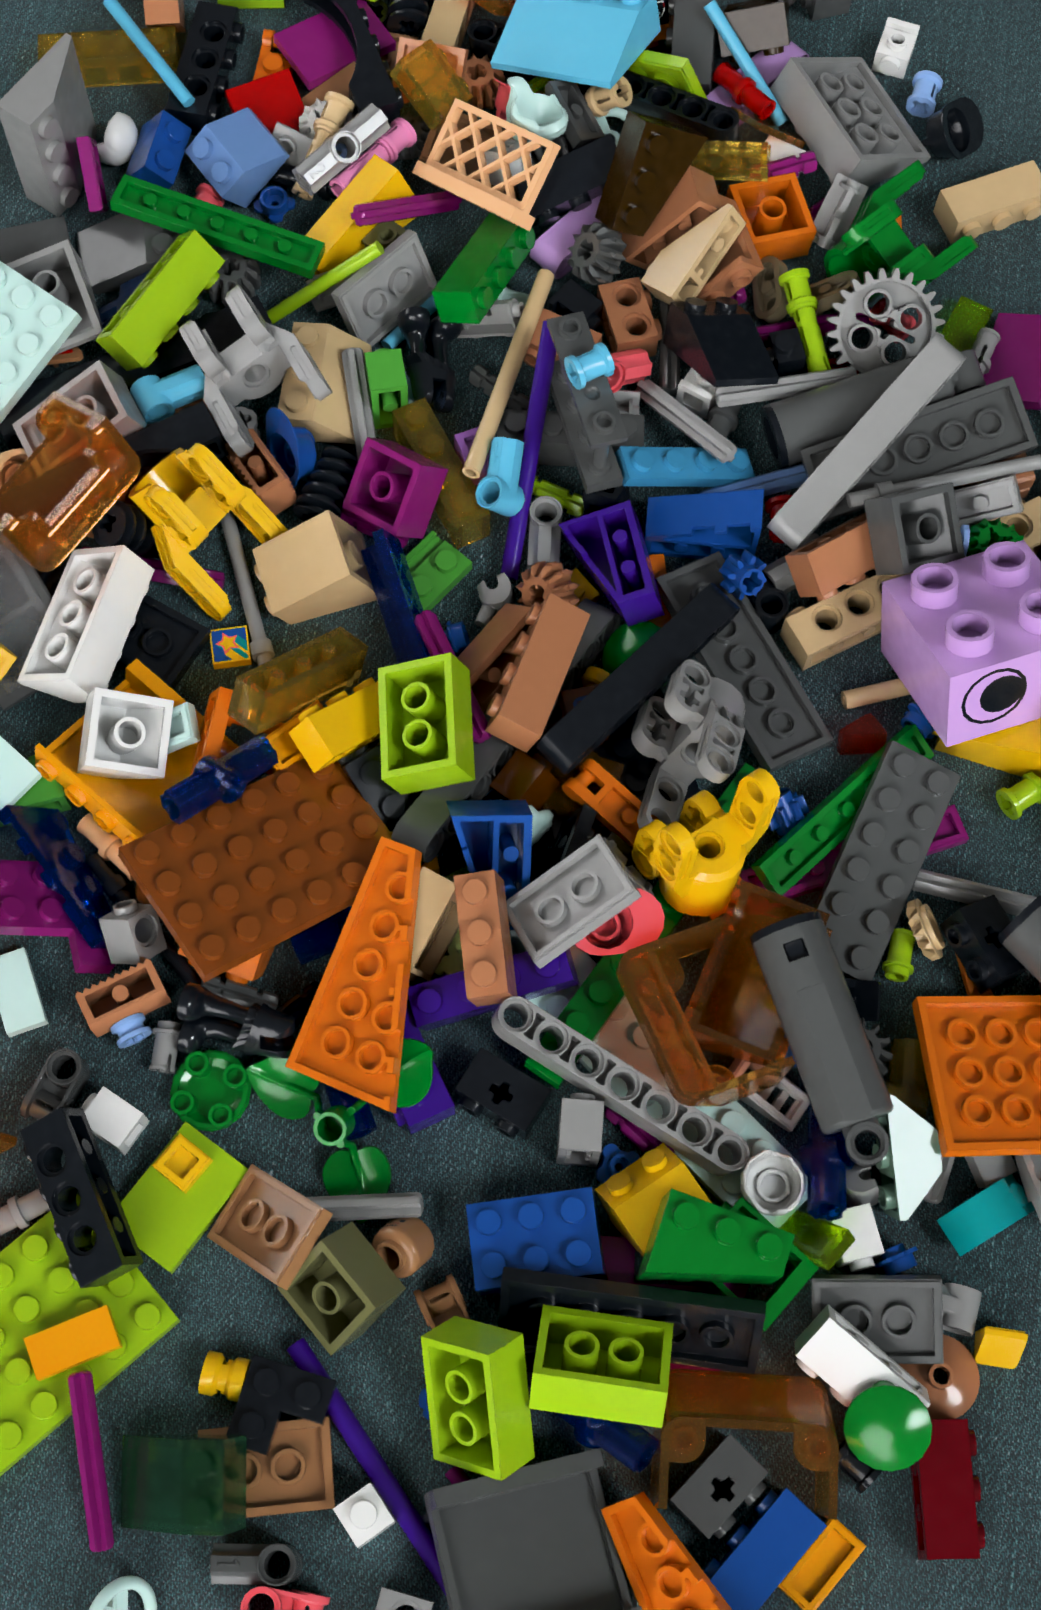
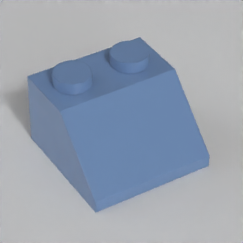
[184,107,290,208]

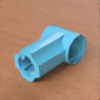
[130,364,205,424]
[475,437,525,517]

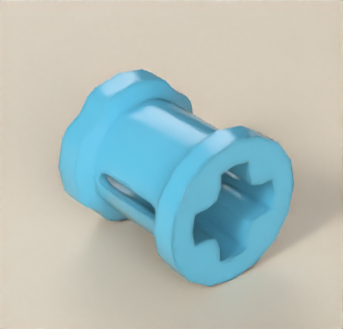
[564,342,615,390]

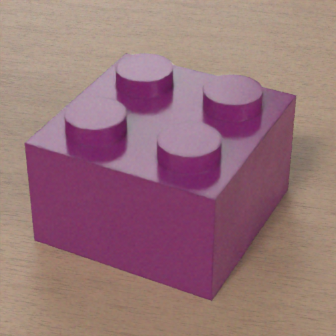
[342,437,449,539]

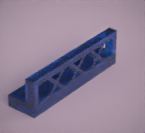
[361,528,431,664]

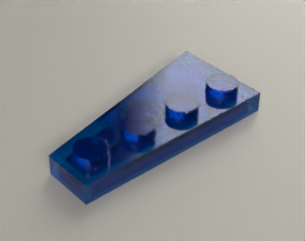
[0,805,112,949]

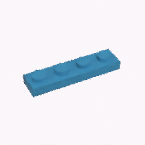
[615,446,755,487]

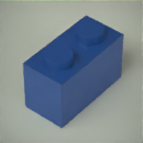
[126,109,192,189]

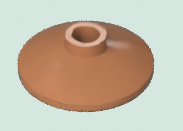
[899,1334,980,1419]

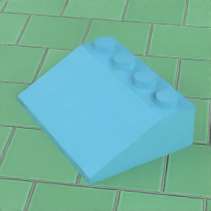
[490,0,661,89]

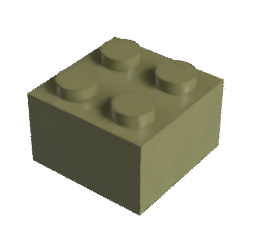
[277,1222,406,1356]

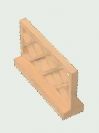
[412,98,561,232]

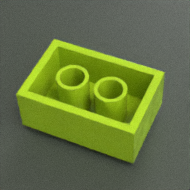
[378,652,475,795]
[529,1304,674,1428]
[421,1316,535,1481]

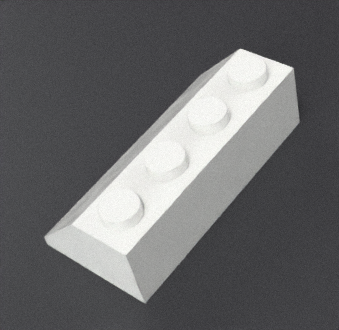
[17,545,155,703]

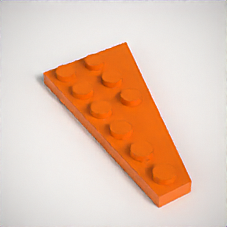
[285,836,422,1114]
[600,1491,732,1610]

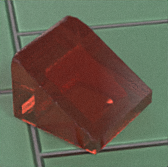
[837,712,887,755]

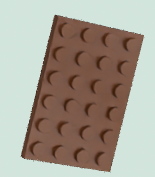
[118,758,392,983]

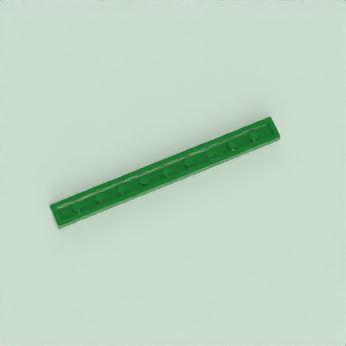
[524,762,778,1090]

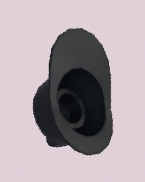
[921,97,984,159]

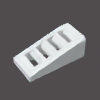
[719,1049,810,1132]

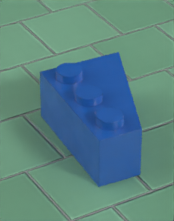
[644,489,764,560]
[446,800,533,930]

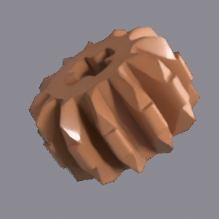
[448,53,505,113]
[515,561,580,607]

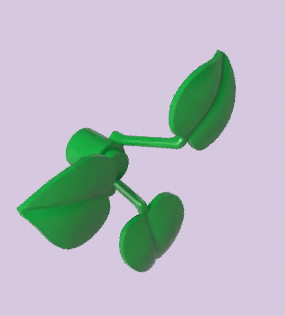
[246,1038,433,1224]

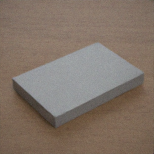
[331,229,437,347]
[506,834,642,969]

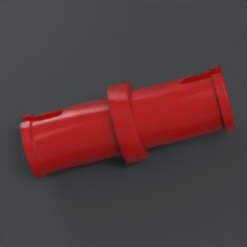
[712,62,776,120]

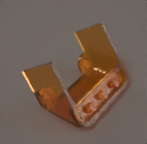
[616,916,796,1107]
[650,1368,839,1520]

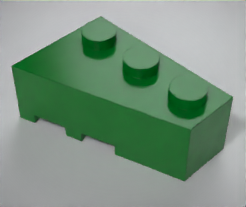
[636,1188,795,1284]

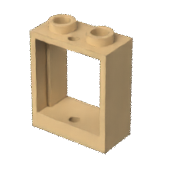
[409,866,459,983]

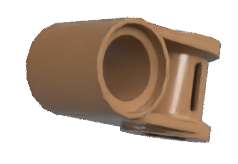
[413,1273,470,1330]

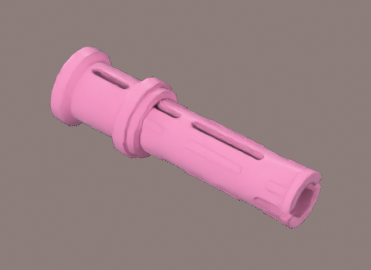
[329,117,417,197]

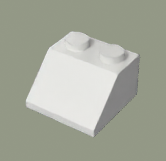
[77,687,174,779]

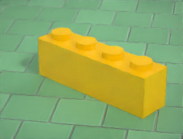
[289,677,380,773]

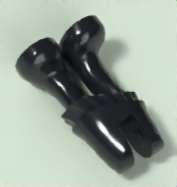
[397,306,462,413]
[177,982,296,1059]

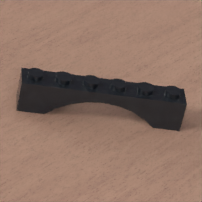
[303,0,404,125]
[0,401,229,552]

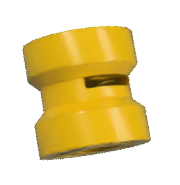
[198,1350,252,1402]

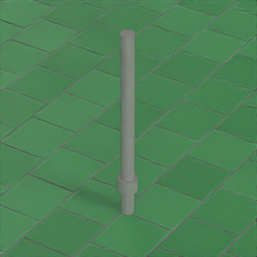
[846,454,1041,508]
[221,510,278,687]

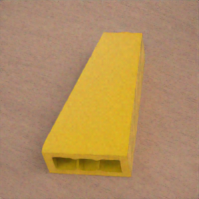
[305,154,416,275]
[932,718,1041,778]

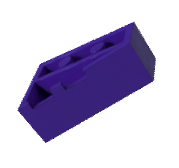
[559,500,665,627]

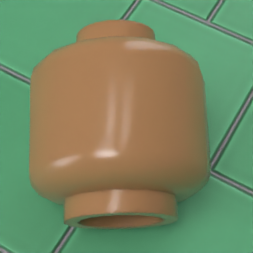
[372,1218,435,1279]

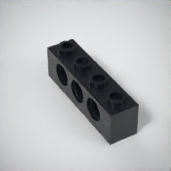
[165,1,245,136]
[20,1107,144,1288]

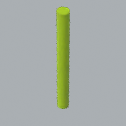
[266,241,384,324]

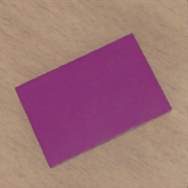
[274,0,396,90]
[983,313,1041,410]

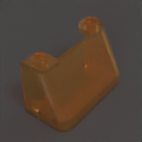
[0,391,141,572]
[675,878,832,1068]

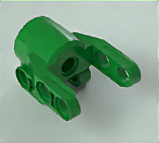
[824,160,979,304]

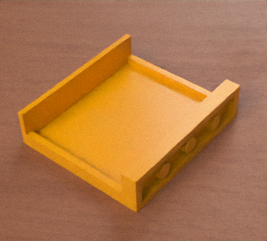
[35,658,249,845]

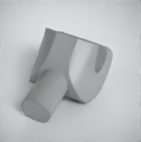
[474,572,515,628]
[821,1158,879,1207]

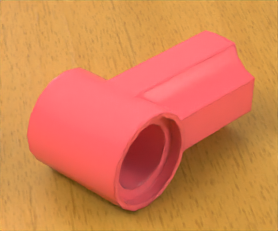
[607,348,653,393]

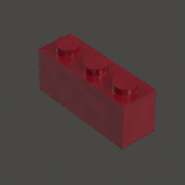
[910,1419,985,1560]

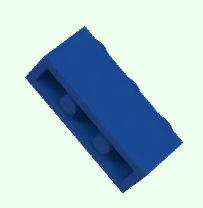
[702,1488,827,1610]

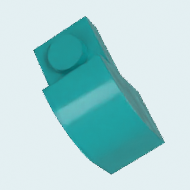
[936,1174,1035,1257]

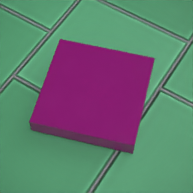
[76,136,109,213]

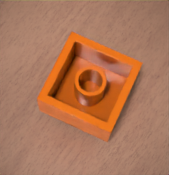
[726,172,817,261]

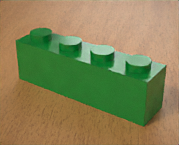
[432,213,535,324]

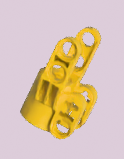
[128,443,288,621]
[632,768,780,917]

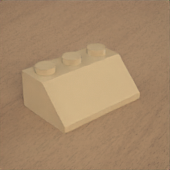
[278,322,372,444]

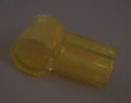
[885,1038,929,1120]

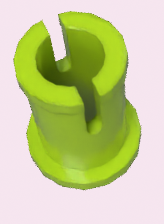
[882,928,916,982]

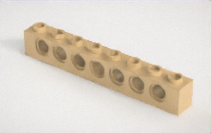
[780,496,1041,671]

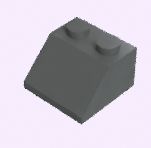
[864,483,965,576]

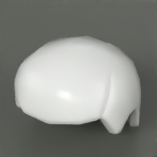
[97,112,138,166]
[740,1149,805,1216]

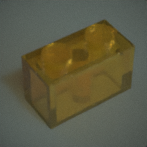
[389,39,473,132]

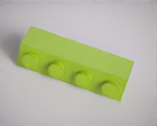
[95,229,225,371]

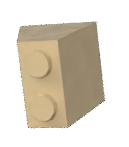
[252,510,384,625]

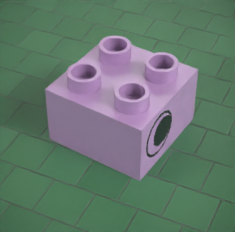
[881,540,1041,747]

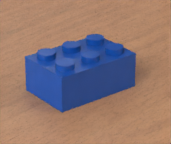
[466,1187,607,1296]

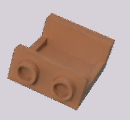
[696,194,764,301]

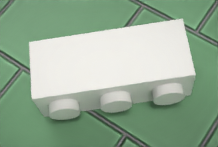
[794,1304,931,1408]

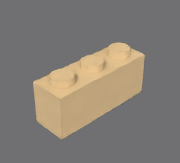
[933,160,1041,244]

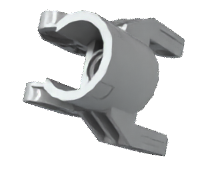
[178,284,333,458]
[631,659,746,829]

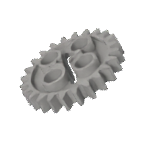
[825,268,945,374]

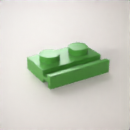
[382,530,472,614]

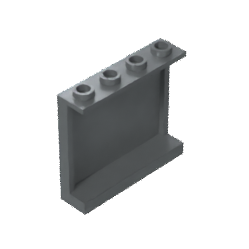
[423,1448,642,1610]

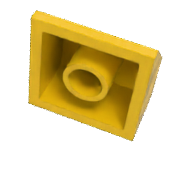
[595,1143,712,1257]

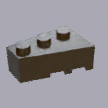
[595,111,708,237]

